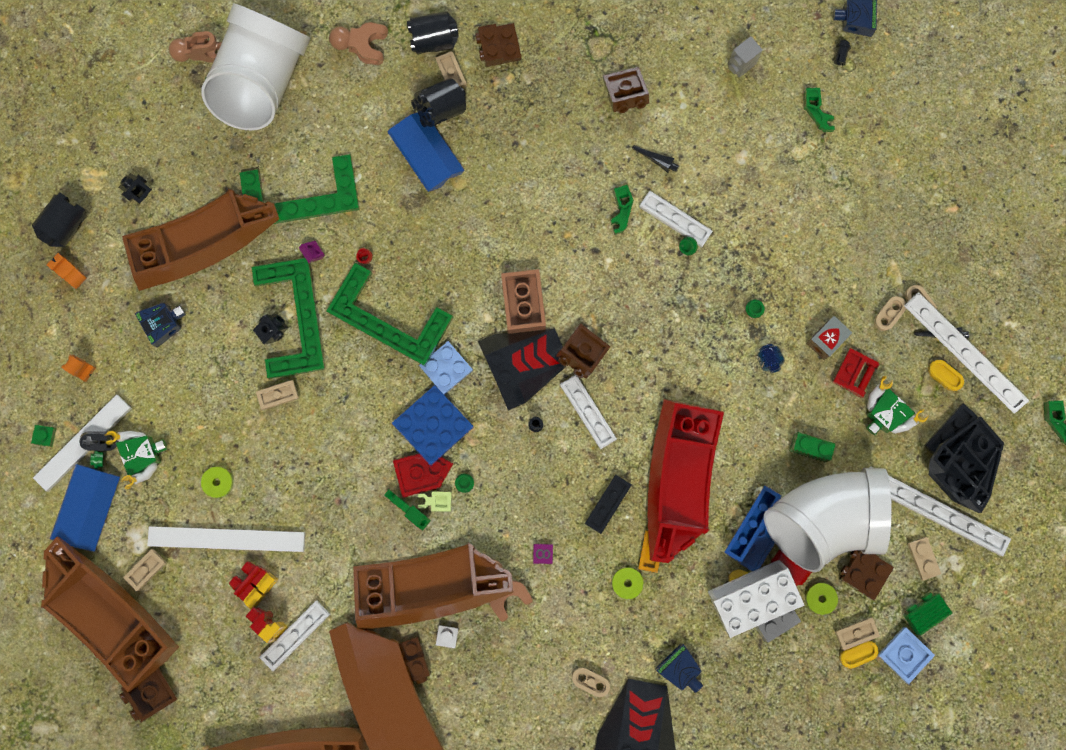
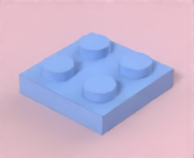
[419,341,473,395]
[878,627,935,684]

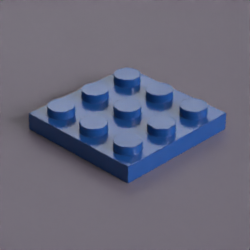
[392,385,474,466]

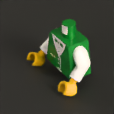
[866,376,929,435]
[105,431,168,490]

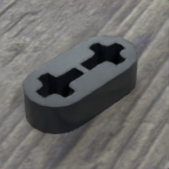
[79,431,118,451]

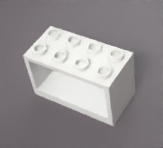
[707,560,804,638]

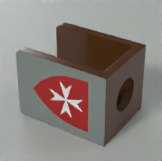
[806,316,852,360]

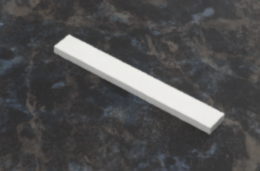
[904,292,1029,414]
[869,467,1011,556]
[147,527,306,552]

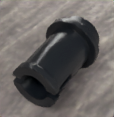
[834,40,851,66]
[528,417,543,433]

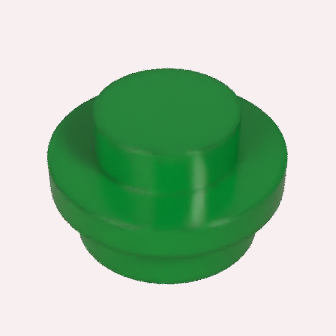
[679,237,698,256]
[745,299,765,318]
[90,451,104,469]
[455,474,474,493]

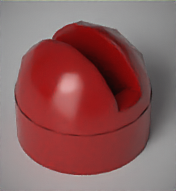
[356,248,373,264]

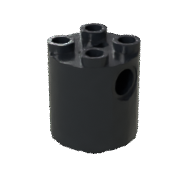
[407,11,459,55]
[411,78,466,127]
[32,192,88,247]

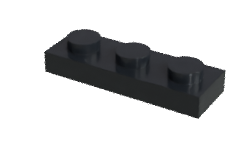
[924,403,978,454]
[585,474,632,534]

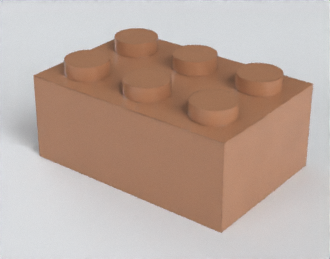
[501,269,546,334]

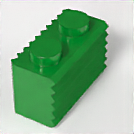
[789,432,836,463]
[903,592,953,636]

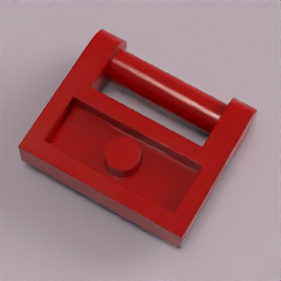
[832,348,880,398]

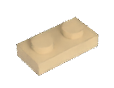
[435,51,467,88]
[256,380,299,411]
[907,537,941,581]
[123,549,167,591]
[834,617,880,650]

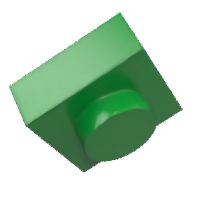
[31,425,57,447]

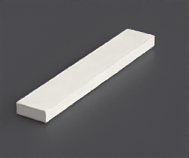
[33,395,132,492]

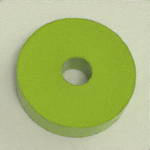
[201,467,234,498]
[612,567,644,599]
[805,583,838,615]

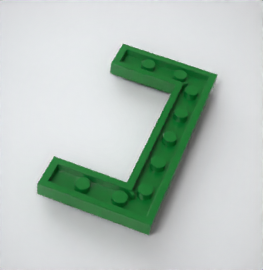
[239,154,360,224]
[251,258,325,379]
[326,263,454,366]

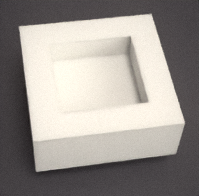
[436,625,459,648]

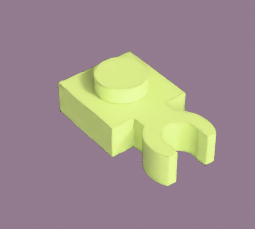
[418,492,452,512]

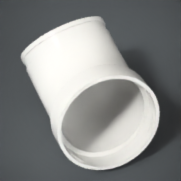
[201,3,310,130]
[764,468,891,572]

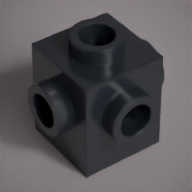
[118,173,152,204]
[253,314,288,345]

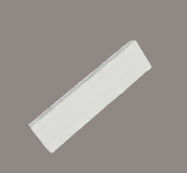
[639,191,713,248]
[560,375,617,450]
[259,600,330,671]

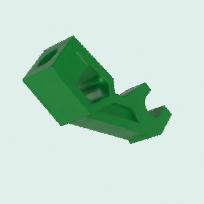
[804,88,835,132]
[610,185,634,235]
[1044,400,1066,445]
[384,490,431,531]

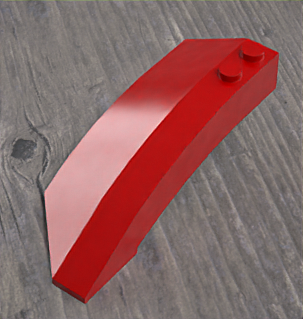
[647,399,724,563]

